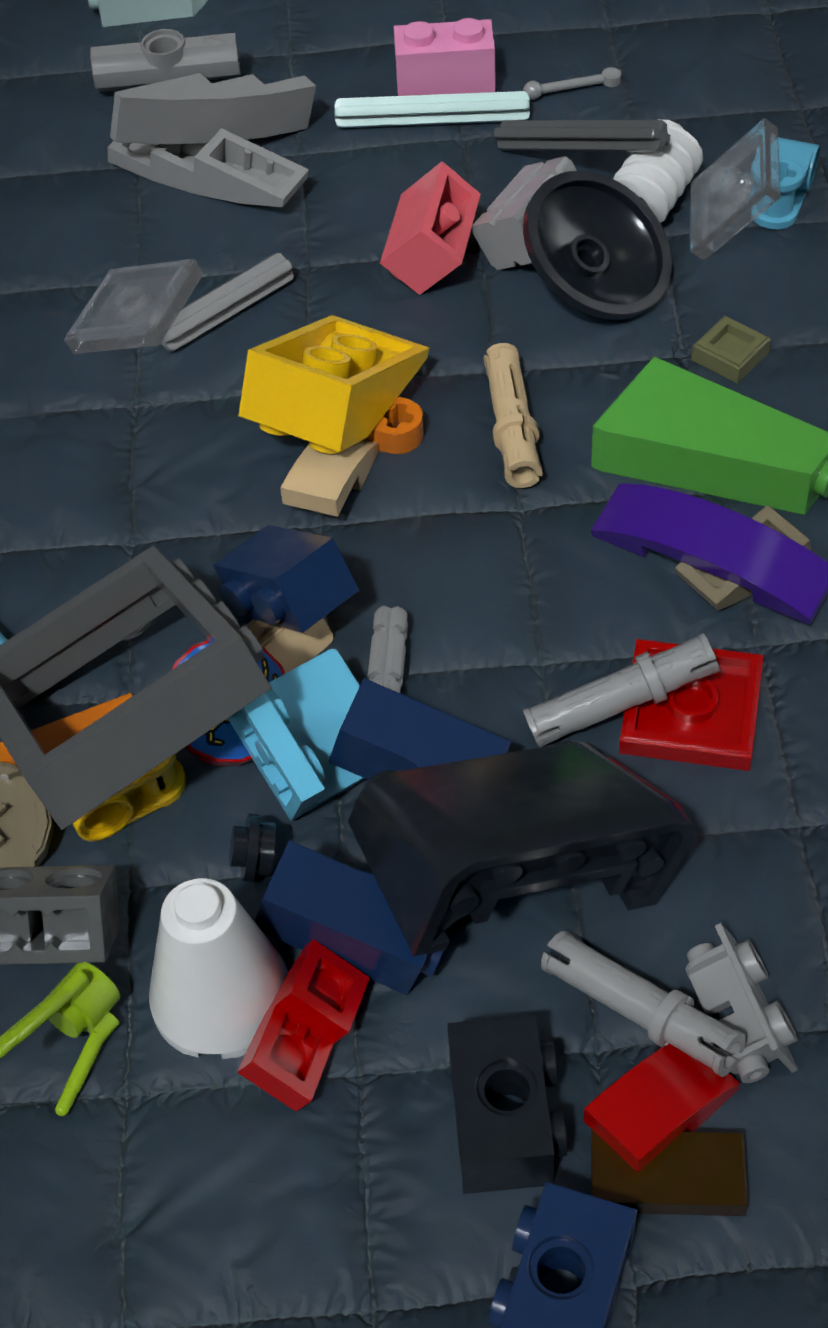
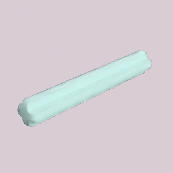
[334,91,530,128]

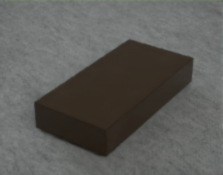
[591,1129,748,1216]

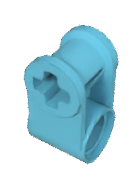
[751,135,820,230]

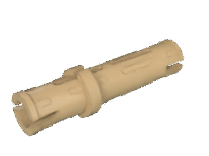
[483,343,543,488]

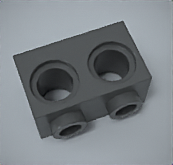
[0,865,120,965]

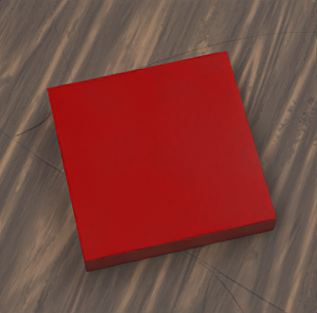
[619,639,763,771]

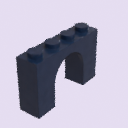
[254,678,511,995]

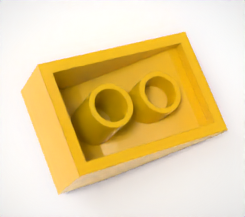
[238,315,429,454]

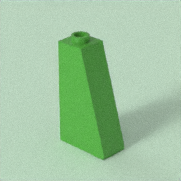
[591,356,828,515]

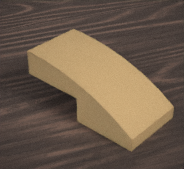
[280,440,379,517]

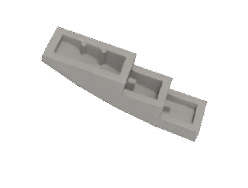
[110,73,316,144]
[108,128,309,207]

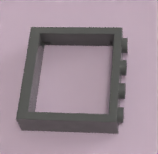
[0,545,272,830]

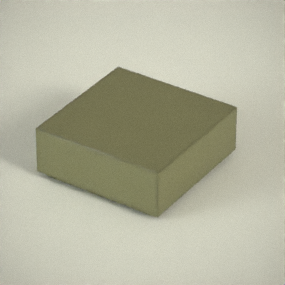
[691,316,771,384]

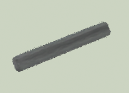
[494,120,670,153]

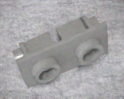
[685,923,799,1083]

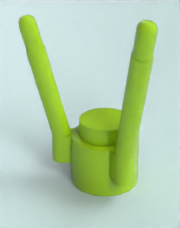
[0,962,120,1117]

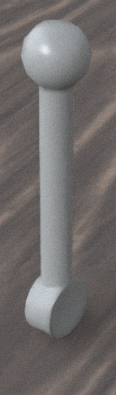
[523,67,621,100]

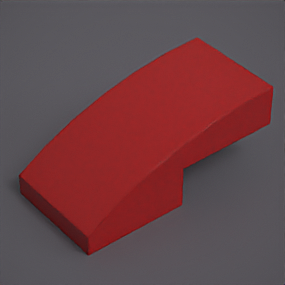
[237,939,370,1112]
[583,1044,740,1173]

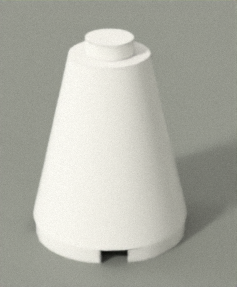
[149,878,288,1059]

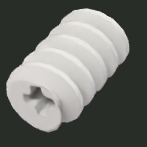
[613,119,703,223]

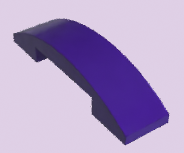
[591,483,828,625]

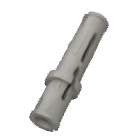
[523,633,720,748]
[541,931,746,1077]

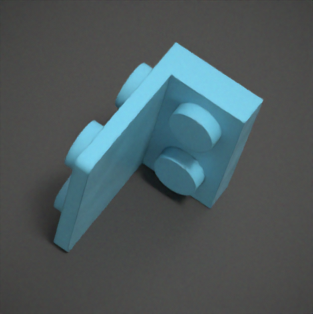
[228,649,365,821]

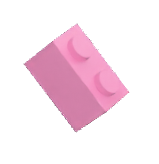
[394,18,495,96]

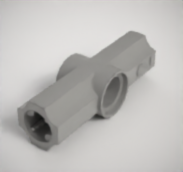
[90,29,241,92]

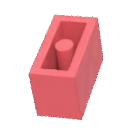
[380,161,481,295]

